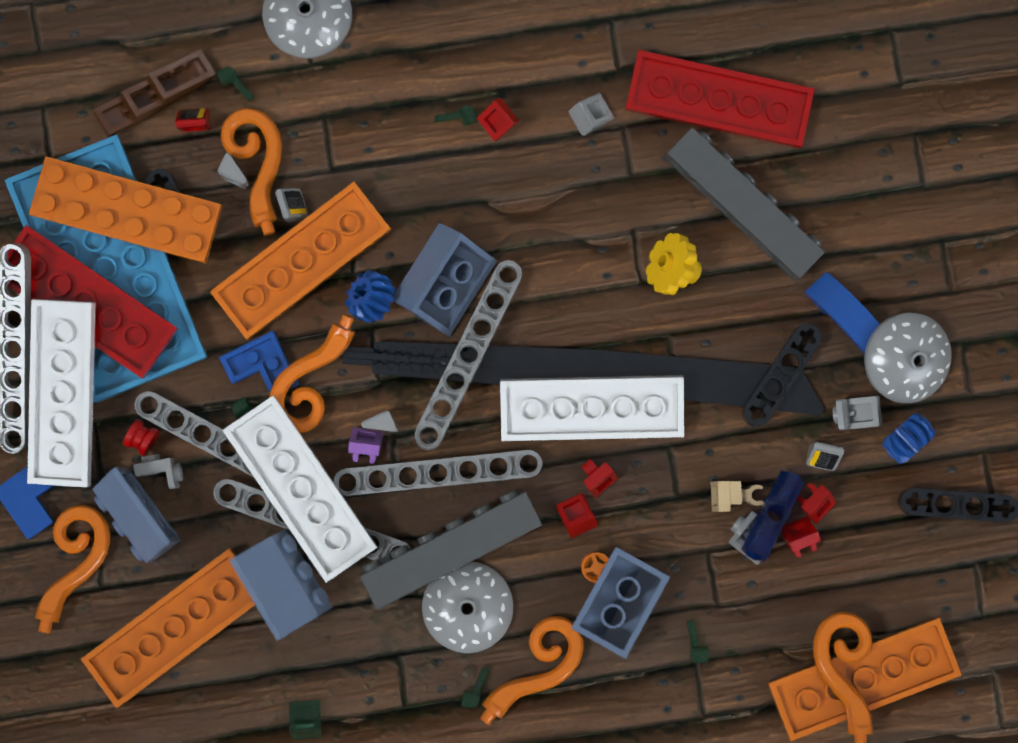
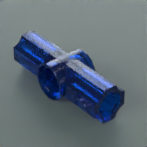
[741,470,805,562]

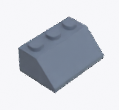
[393,223,497,337]
[92,467,182,564]
[229,529,332,641]
[571,547,671,659]

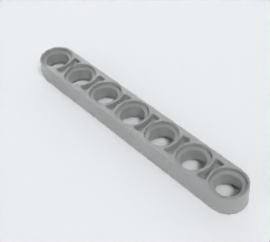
[0,243,31,454]
[415,260,522,451]
[135,391,254,477]
[333,450,542,496]
[213,479,411,563]

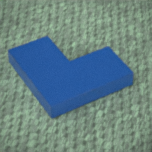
[219,330,301,392]
[0,466,55,540]

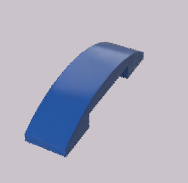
[804,272,880,355]

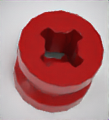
[123,419,160,457]

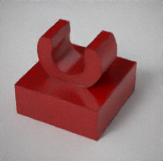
[476,98,519,142]
[581,459,618,498]
[796,483,837,524]
[780,517,821,558]

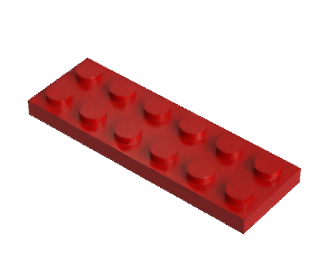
[625,50,815,149]
[8,225,179,379]

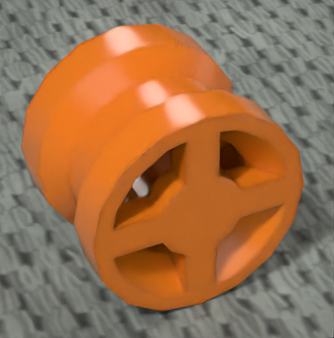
[581,552,609,583]

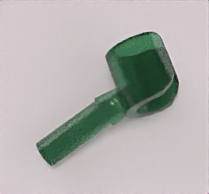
[217,67,255,102]
[434,106,478,126]
[232,397,252,419]
[686,620,708,663]
[462,667,489,708]

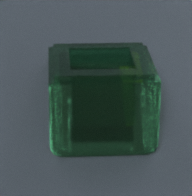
[289,700,322,740]

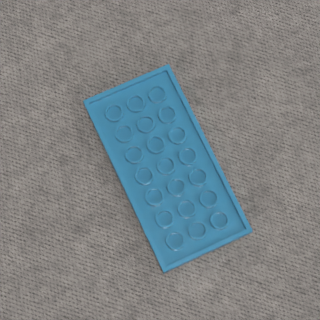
[5,134,208,404]

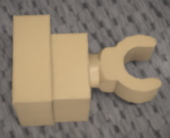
[710,481,764,512]

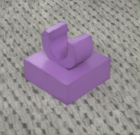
[348,427,383,464]

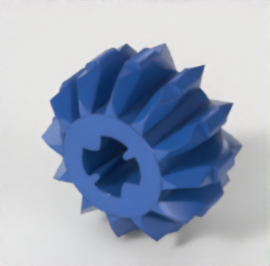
[345,270,396,323]
[882,413,936,464]

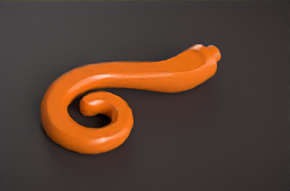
[221,108,282,236]
[269,314,355,433]
[35,505,110,633]
[813,611,873,743]
[479,616,584,725]

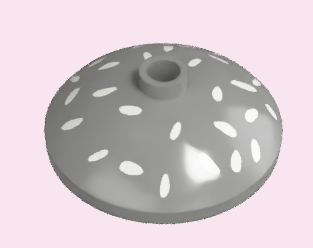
[262,0,352,59]
[864,312,951,403]
[422,561,513,653]

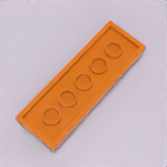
[29,156,223,264]
[210,182,391,340]
[81,548,255,709]
[767,617,962,741]

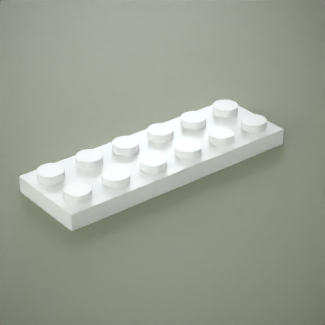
[28,299,96,487]
[500,375,684,441]
[222,396,378,583]

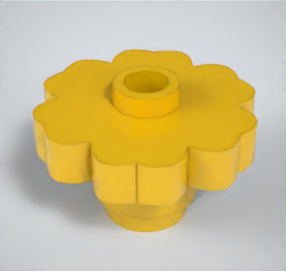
[646,233,702,295]

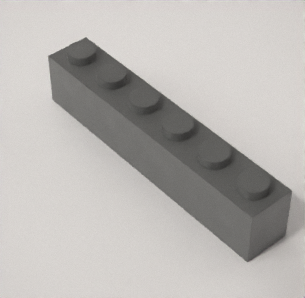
[665,127,825,282]
[359,489,542,610]

